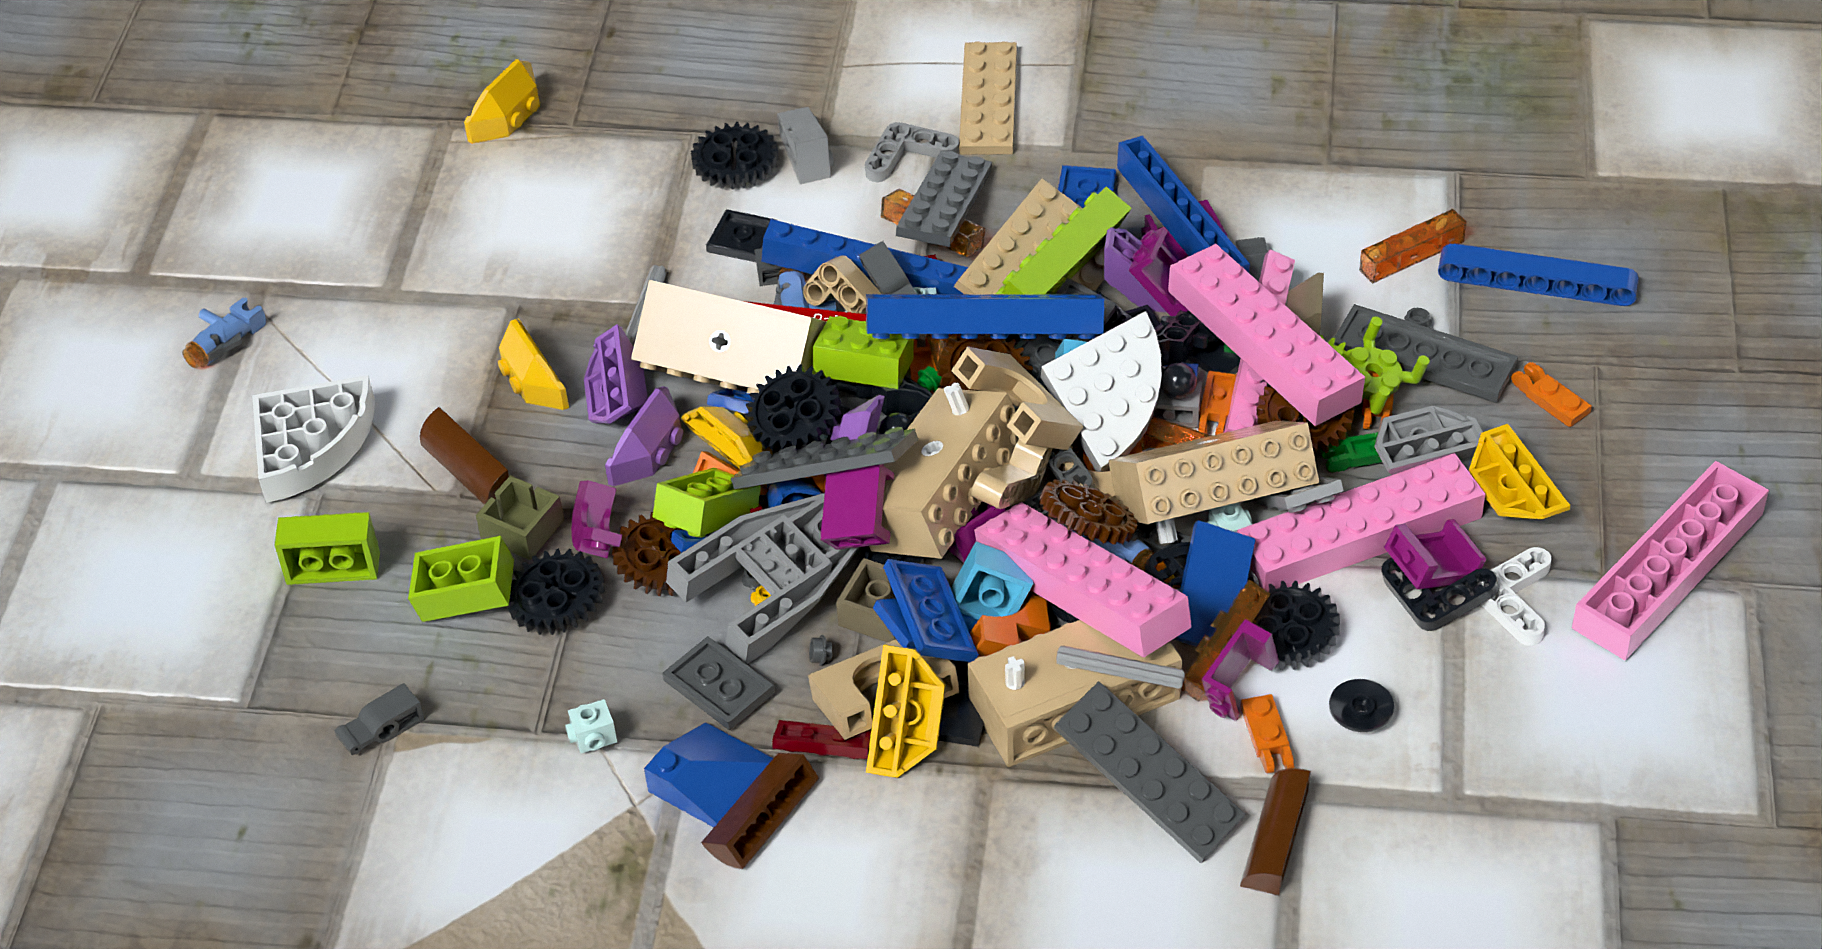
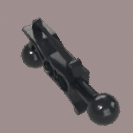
[1155,310,1221,400]
[832,375,933,435]

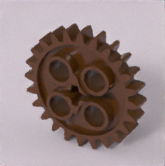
[937,334,1033,405]
[1256,386,1354,457]
[1040,479,1138,545]
[612,512,683,596]

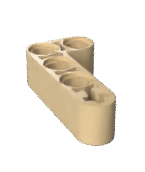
[803,256,881,314]
[971,439,1052,509]

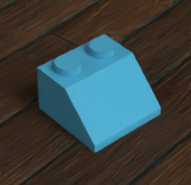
[951,542,1033,620]

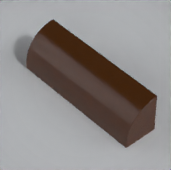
[420,407,509,505]
[701,753,819,869]
[1240,768,1311,896]

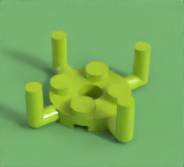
[1333,317,1430,415]

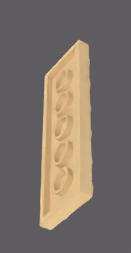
[959,42,1017,154]

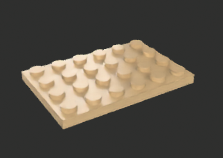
[954,178,1105,335]

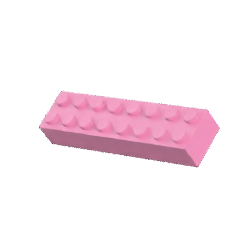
[1168,244,1365,426]
[1237,453,1485,592]
[1572,461,1769,660]
[974,502,1192,658]

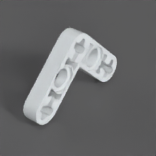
[1478,547,1552,646]

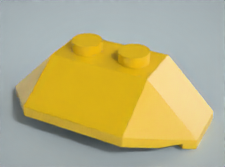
[464,59,540,144]
[498,318,569,410]
[681,406,772,492]
[1469,424,1570,519]
[866,644,946,778]

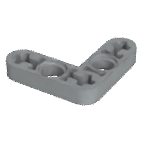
[865,122,959,182]

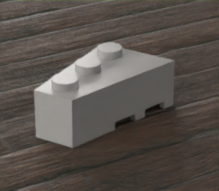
[777,107,834,184]

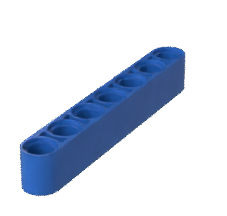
[1438,244,1639,306]

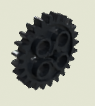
[691,122,779,190]
[745,364,842,453]
[507,548,605,635]
[1237,581,1340,670]

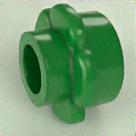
[917,366,942,392]

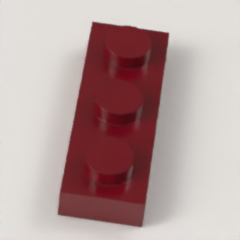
[772,720,871,759]

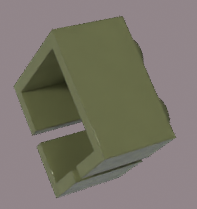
[476,476,564,560]

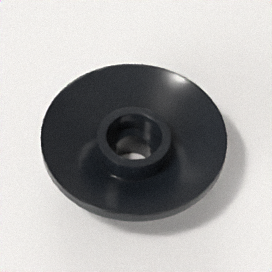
[1329,679,1394,732]

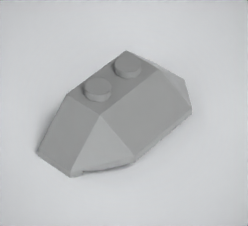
[1374,406,1483,475]

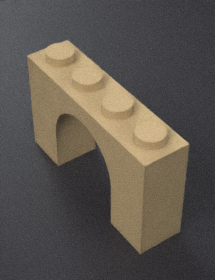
[951,347,1084,450]
[808,639,959,740]

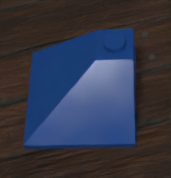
[644,722,773,828]

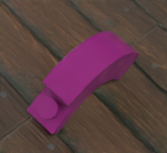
[571,480,622,558]

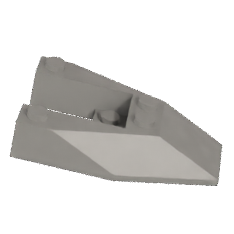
[666,493,860,665]

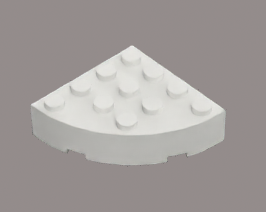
[1041,311,1162,472]
[252,375,375,503]

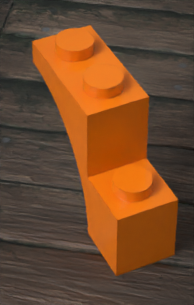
[969,590,1051,659]

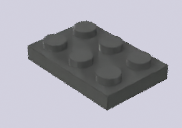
[662,636,775,731]

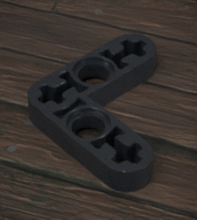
[1381,558,1498,631]

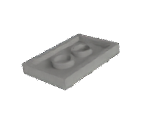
[1254,476,1344,513]

